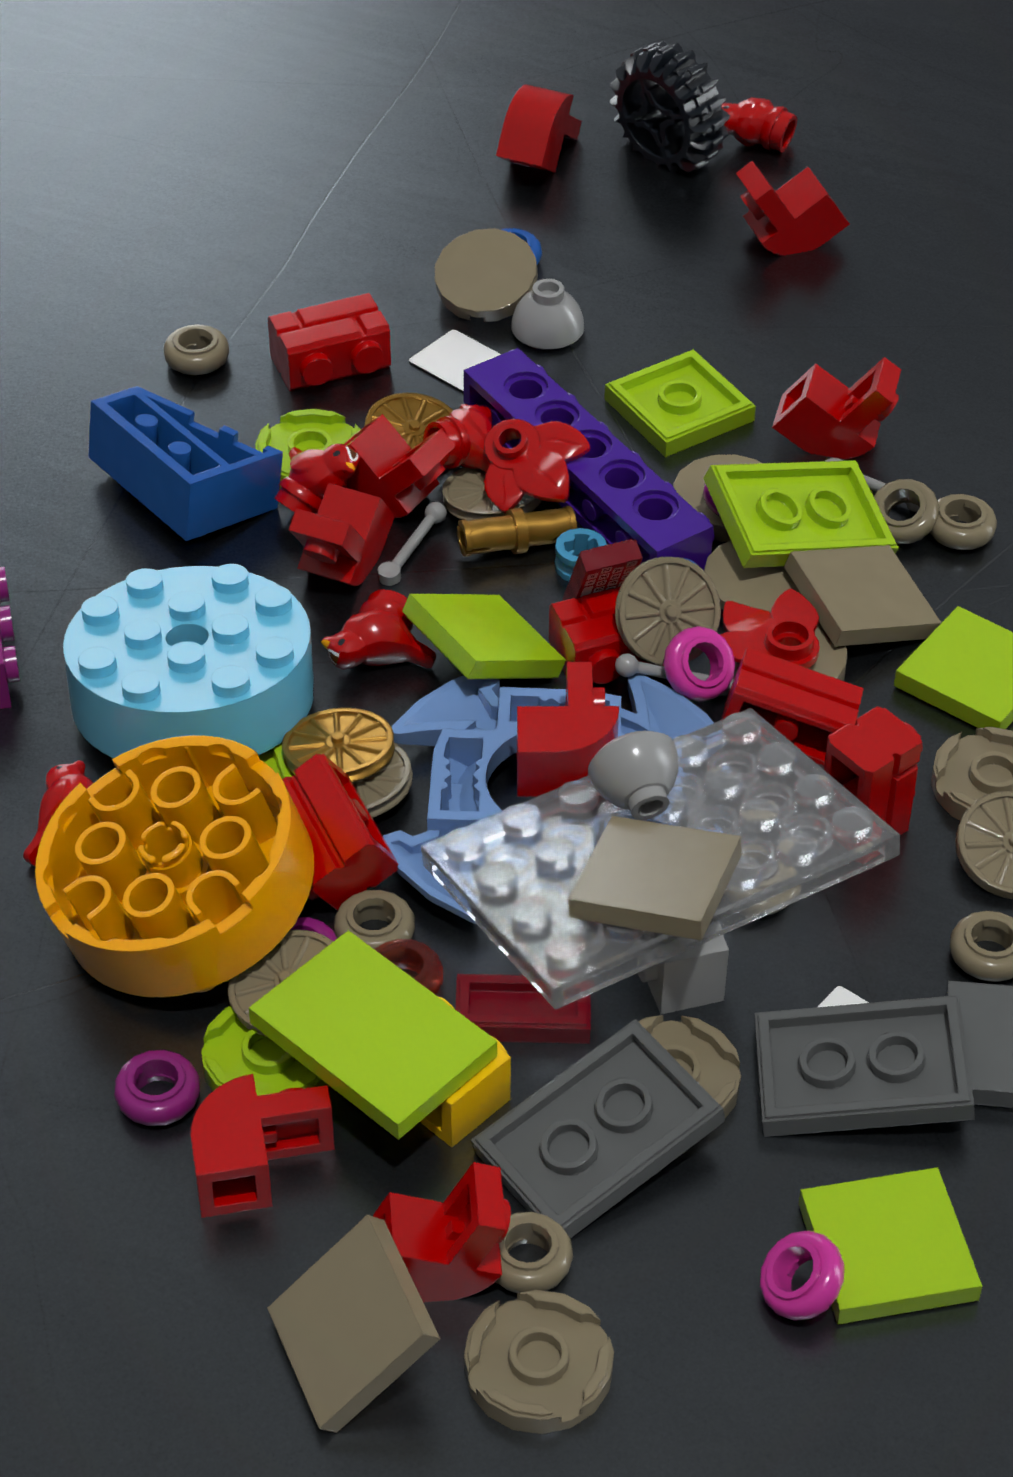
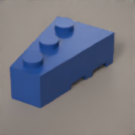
[88,386,283,541]

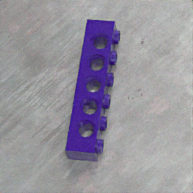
[463,348,714,570]

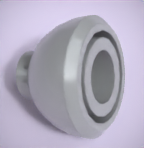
[511,279,584,350]
[588,731,678,820]

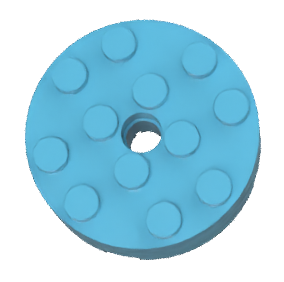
[63,564,314,758]

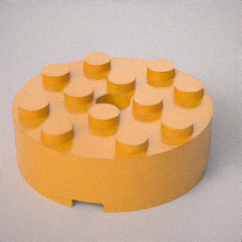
[35,735,314,997]

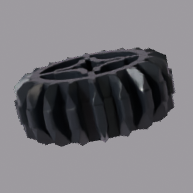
[610,41,730,173]

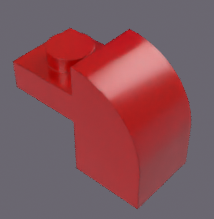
[496,84,582,173]
[736,161,850,256]
[772,357,901,459]
[344,414,456,518]
[288,483,395,586]
[517,662,619,797]
[191,1074,334,1218]
[373,1162,511,1302]

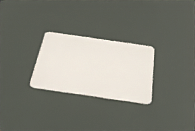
[409,330,501,392]

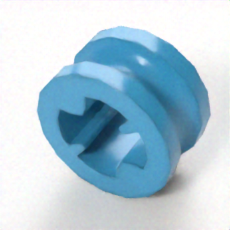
[555,528,607,582]

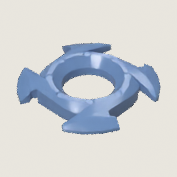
[383,673,729,924]

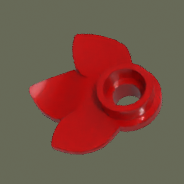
[484,419,590,513]
[720,589,820,668]

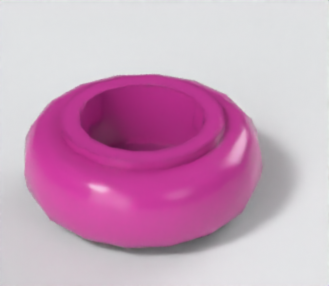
[663,626,735,702]
[760,1230,845,1321]

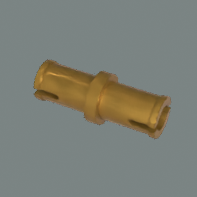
[457,506,577,557]

